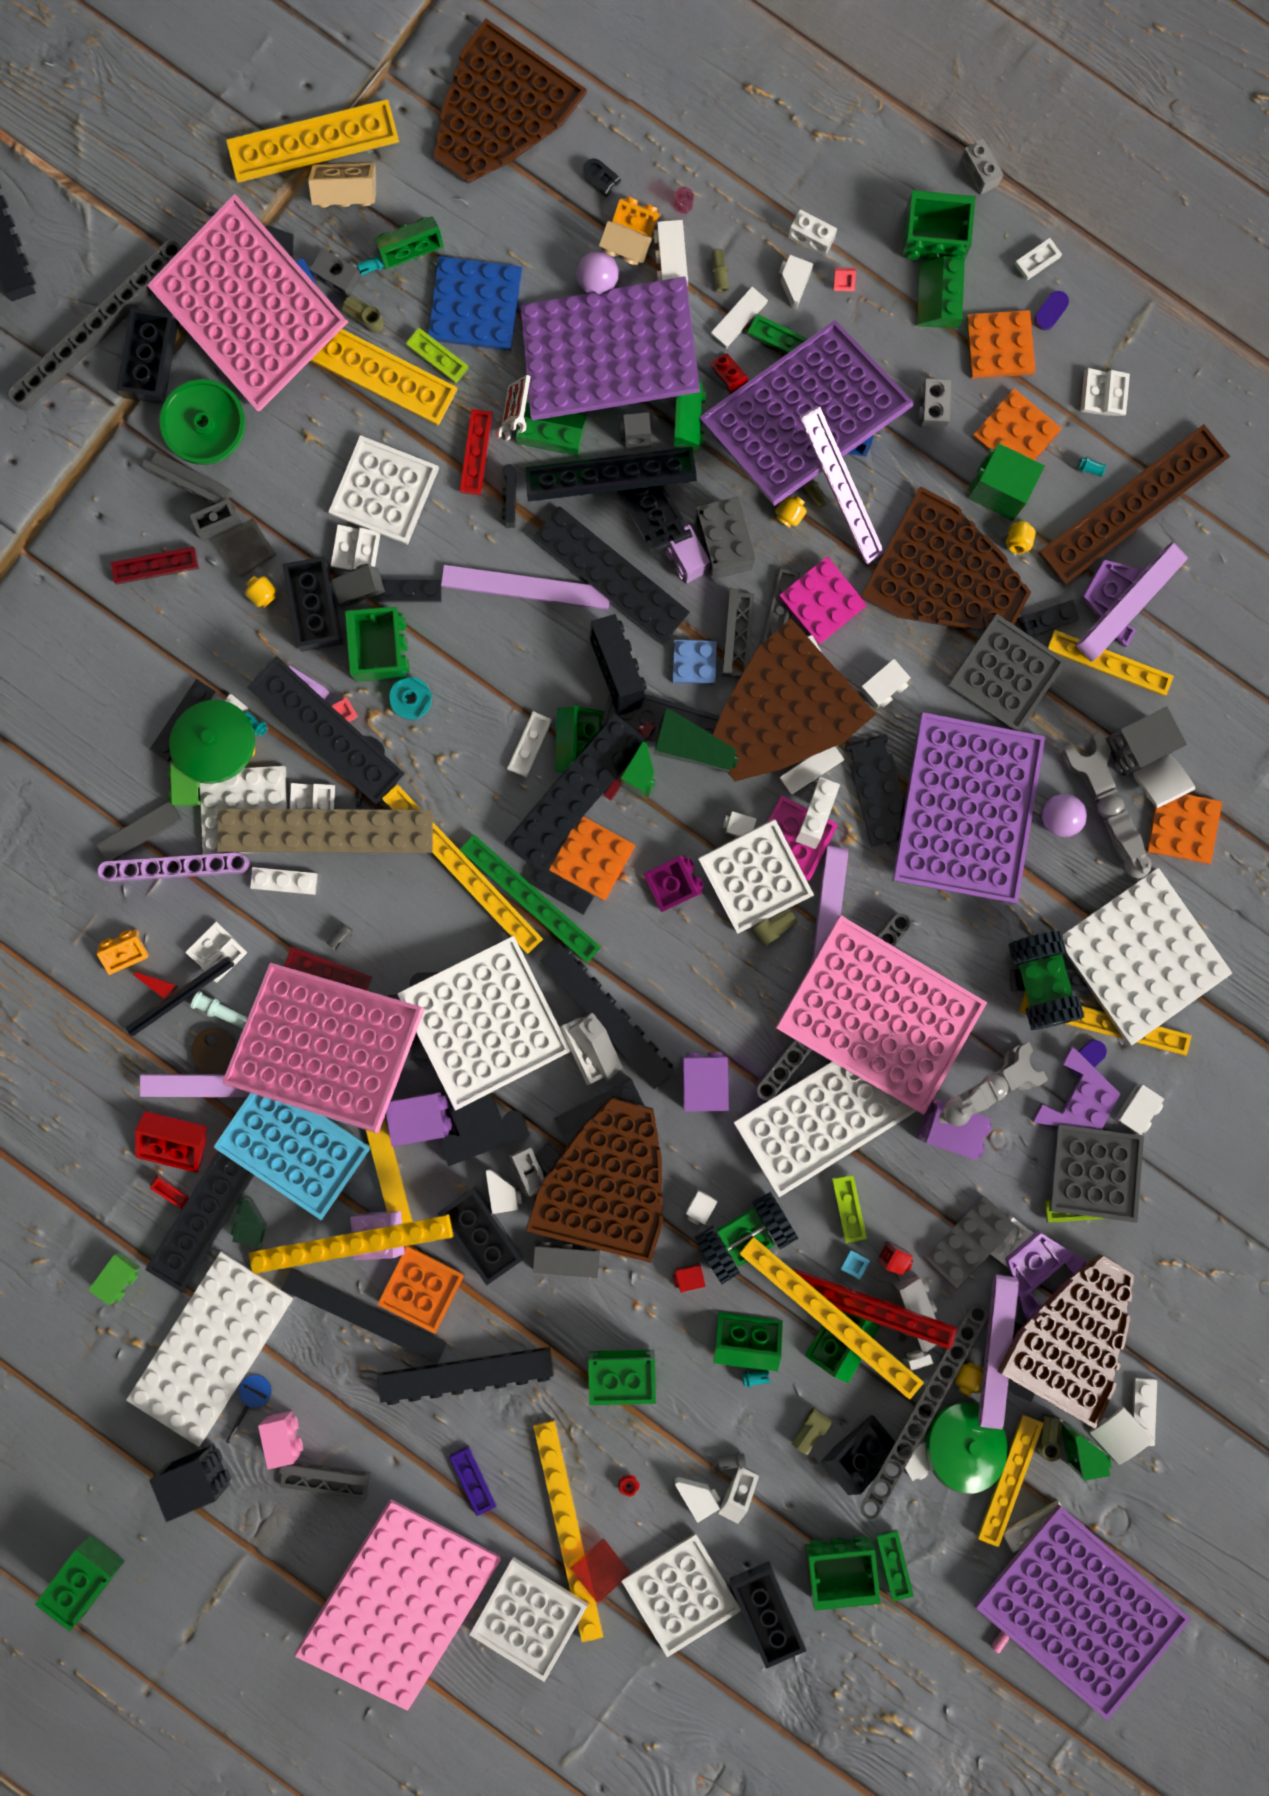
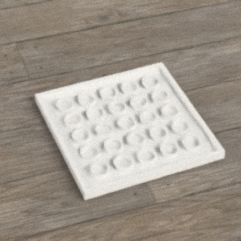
[1062,868,1232,1046]
[397,936,571,1111]

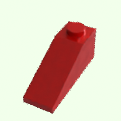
[877,1241,913,1275]

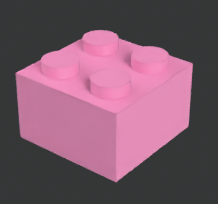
[258,1411,303,1470]

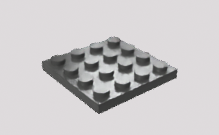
[947,614,1067,731]
[1049,1124,1144,1223]

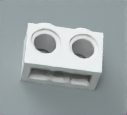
[788,210,837,257]

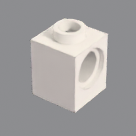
[723,812,756,837]
[685,1189,717,1225]

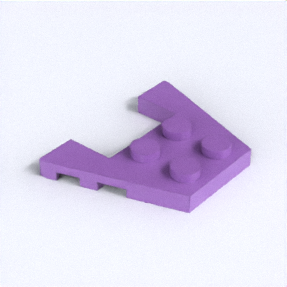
[1081,560,1145,647]
[1032,1046,1120,1130]
[1005,1231,1088,1320]

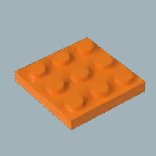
[966,310,1035,379]
[972,388,1062,460]
[1146,794,1222,865]
[549,816,636,901]
[377,1246,465,1334]

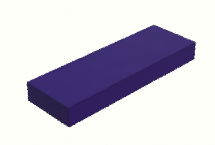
[449,1446,497,1516]

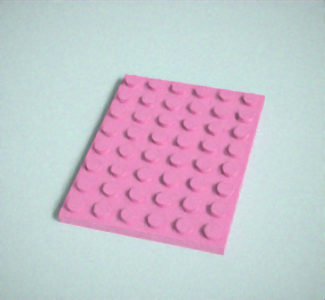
[147,194,348,412]
[775,915,987,1115]
[222,963,425,1133]
[294,1499,501,1711]

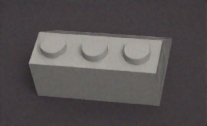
[893,1275,940,1353]

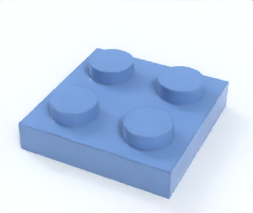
[673,640,717,685]

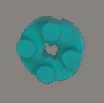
[389,677,432,720]

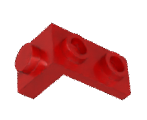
[710,353,749,395]

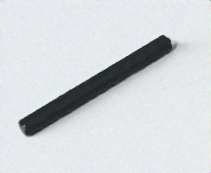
[126,956,234,1036]

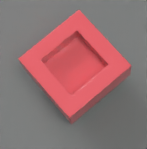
[833,267,856,291]
[332,697,358,722]

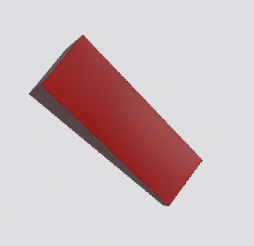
[133,972,178,999]
[150,1174,190,1209]

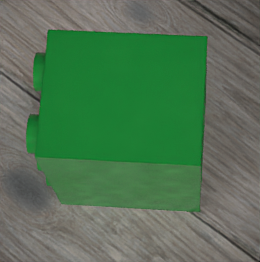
[902,190,976,261]
[968,443,1045,521]
[345,607,410,682]
[588,1349,656,1405]
[34,1535,125,1632]
[805,1535,881,1611]

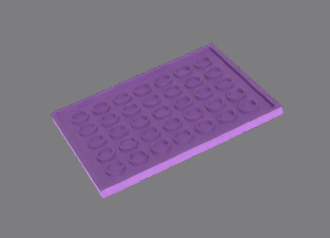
[521,276,700,420]
[699,320,913,506]
[892,712,1045,904]
[974,1504,1191,1720]

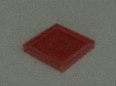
[570,1538,631,1604]

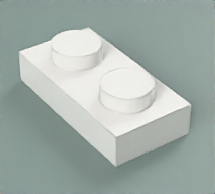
[1014,238,1062,281]

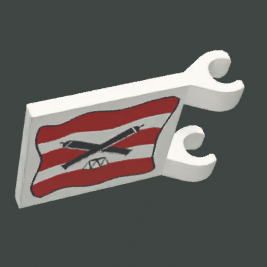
[495,375,531,441]

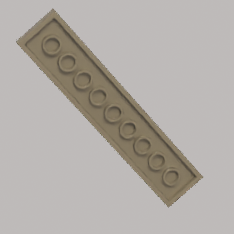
[217,809,433,853]

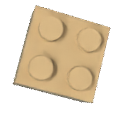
[599,221,653,265]

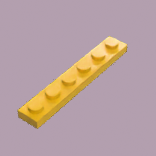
[1047,630,1174,697]
[977,1414,1044,1547]

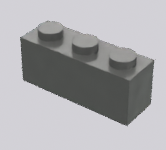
[533,1241,600,1278]

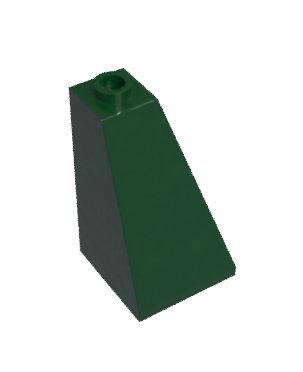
[653,708,739,772]

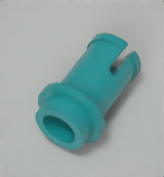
[356,254,385,276]
[1077,456,1106,477]
[245,711,268,737]
[742,1370,770,1388]

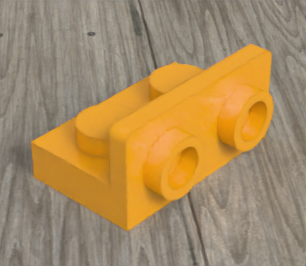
[612,196,662,237]
[97,929,149,975]

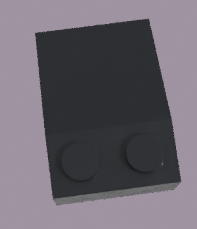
[821,1415,901,1495]

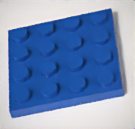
[428,256,522,351]

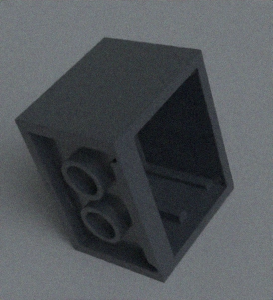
[149,1444,231,1522]

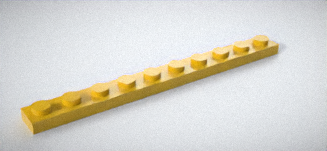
[382,784,543,954]
[248,1215,453,1274]
[739,1236,924,1399]
[533,1420,603,1642]

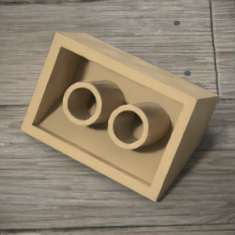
[308,163,376,208]

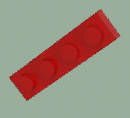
[460,409,493,496]

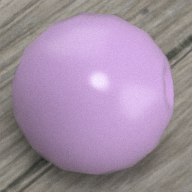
[576,250,619,294]
[1042,794,1087,837]

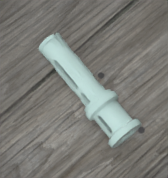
[190,991,248,1029]

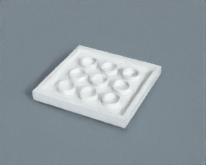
[328,435,439,545]
[200,766,288,855]
[698,819,814,934]
[621,1532,741,1657]
[470,1557,589,1682]

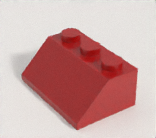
[135,1111,207,1173]

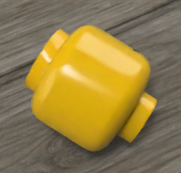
[775,495,807,528]
[1006,521,1036,554]
[245,576,277,608]
[954,1362,983,1396]

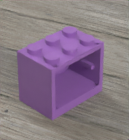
[682,1052,729,1111]
[386,1091,453,1147]
[916,1099,992,1160]

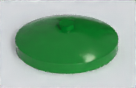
[160,379,246,465]
[169,700,256,784]
[926,1402,1008,1493]

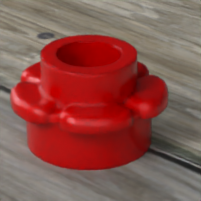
[618,1474,640,1497]

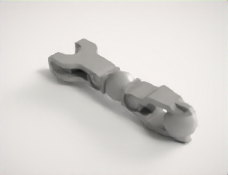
[1061,732,1152,878]
[938,1042,1048,1126]

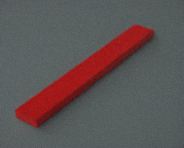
[791,1268,958,1350]

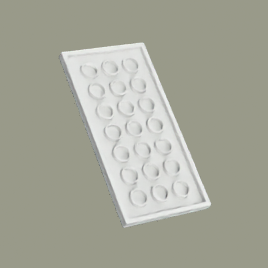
[733,1061,916,1197]
[126,1251,294,1447]

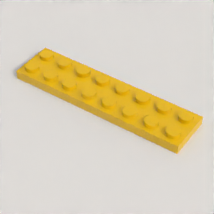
[226,99,399,183]
[310,329,458,426]

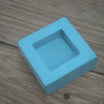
[840,1249,870,1280]

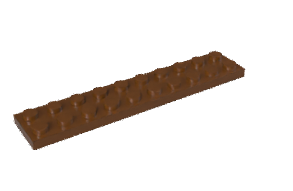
[1038,424,1230,586]

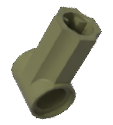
[342,295,384,333]
[753,908,798,946]
[791,1407,832,1455]
[1037,1415,1063,1462]

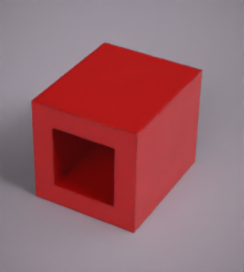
[672,1263,706,1293]

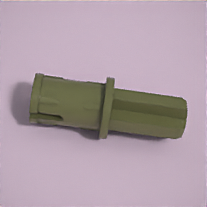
[711,249,729,293]
[803,479,829,508]

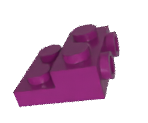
[644,855,703,912]

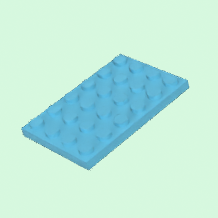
[214,1093,371,1220]

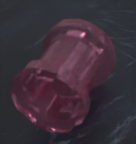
[674,187,694,214]

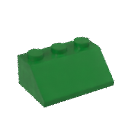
[374,216,444,270]
[916,256,965,328]
[674,381,706,451]
[516,403,587,457]
[555,706,605,773]
[621,741,656,799]
[805,1310,880,1383]
[713,1312,783,1372]
[1062,1421,1112,1481]

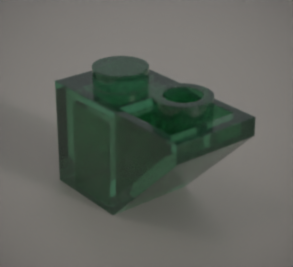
[231,1197,267,1248]

